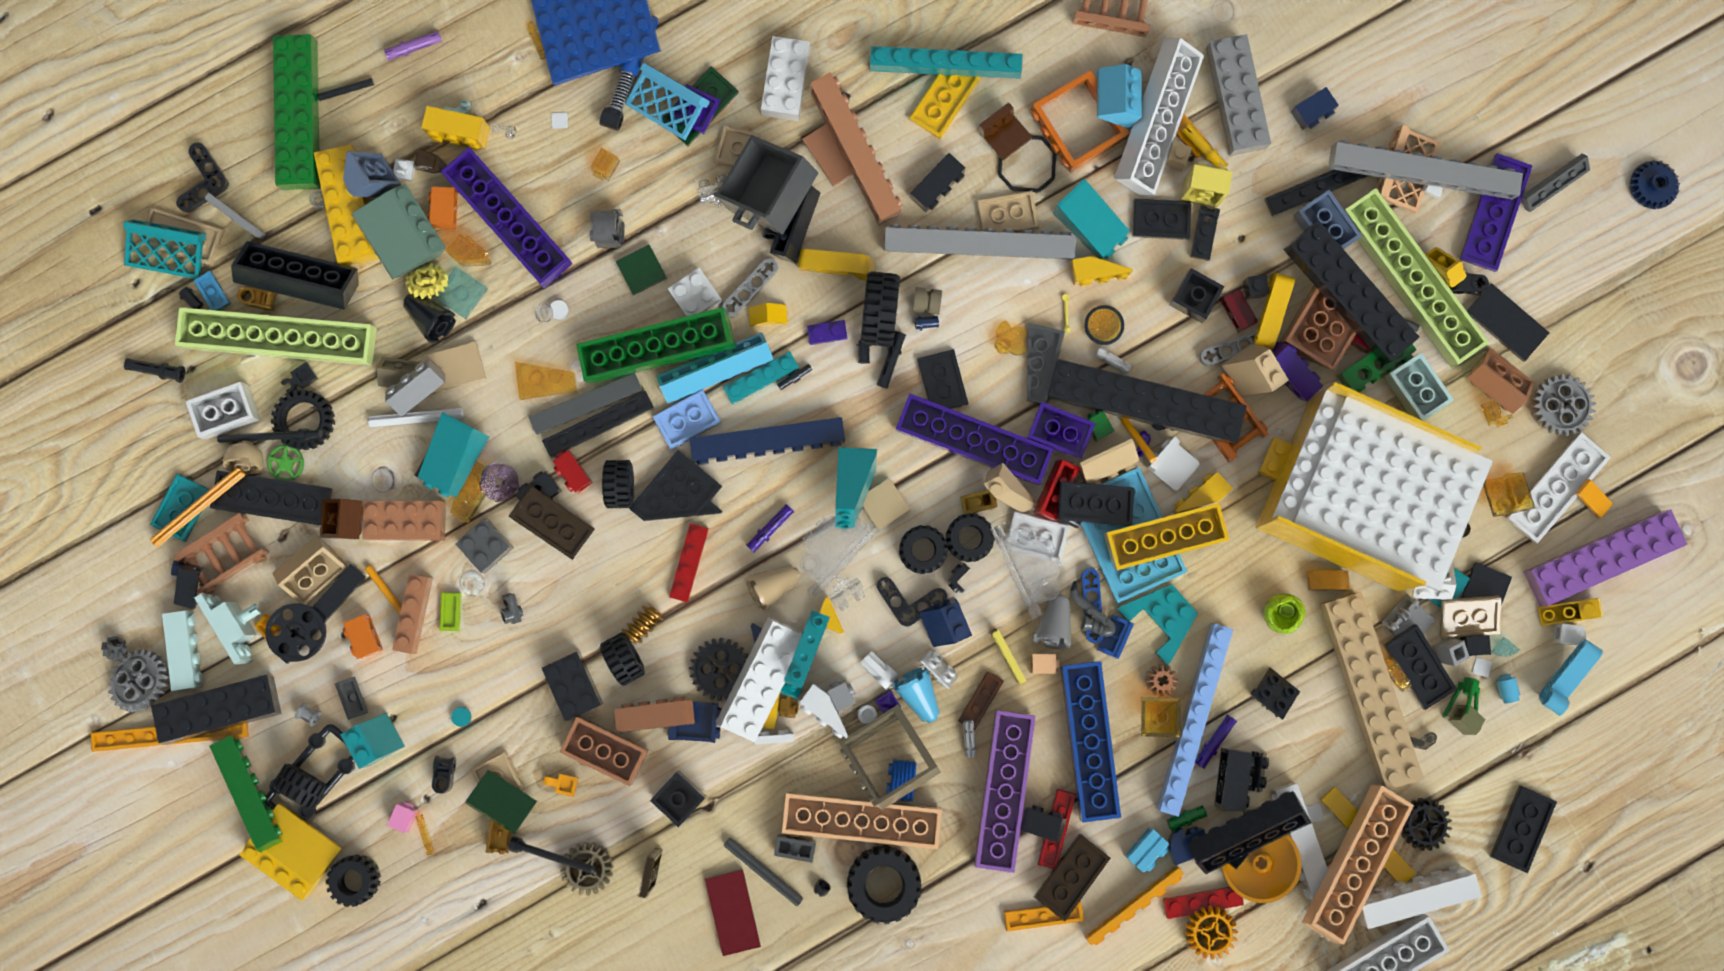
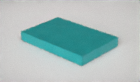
[150,473,210,542]

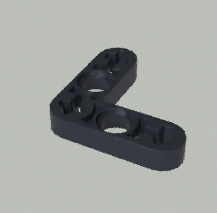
[176,143,229,213]
[877,577,947,626]

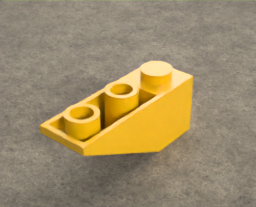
[1070,256,1133,287]
[1172,472,1233,513]
[1538,597,1604,626]

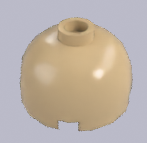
[223,441,264,476]

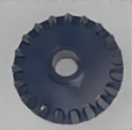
[1630,160,1680,209]

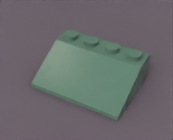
[351,184,446,280]

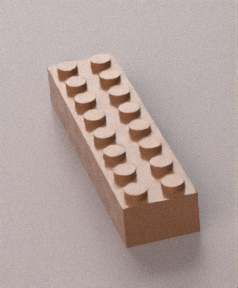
[809,72,902,225]

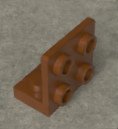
[979,102,1032,160]

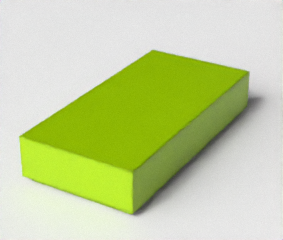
[439,592,462,631]

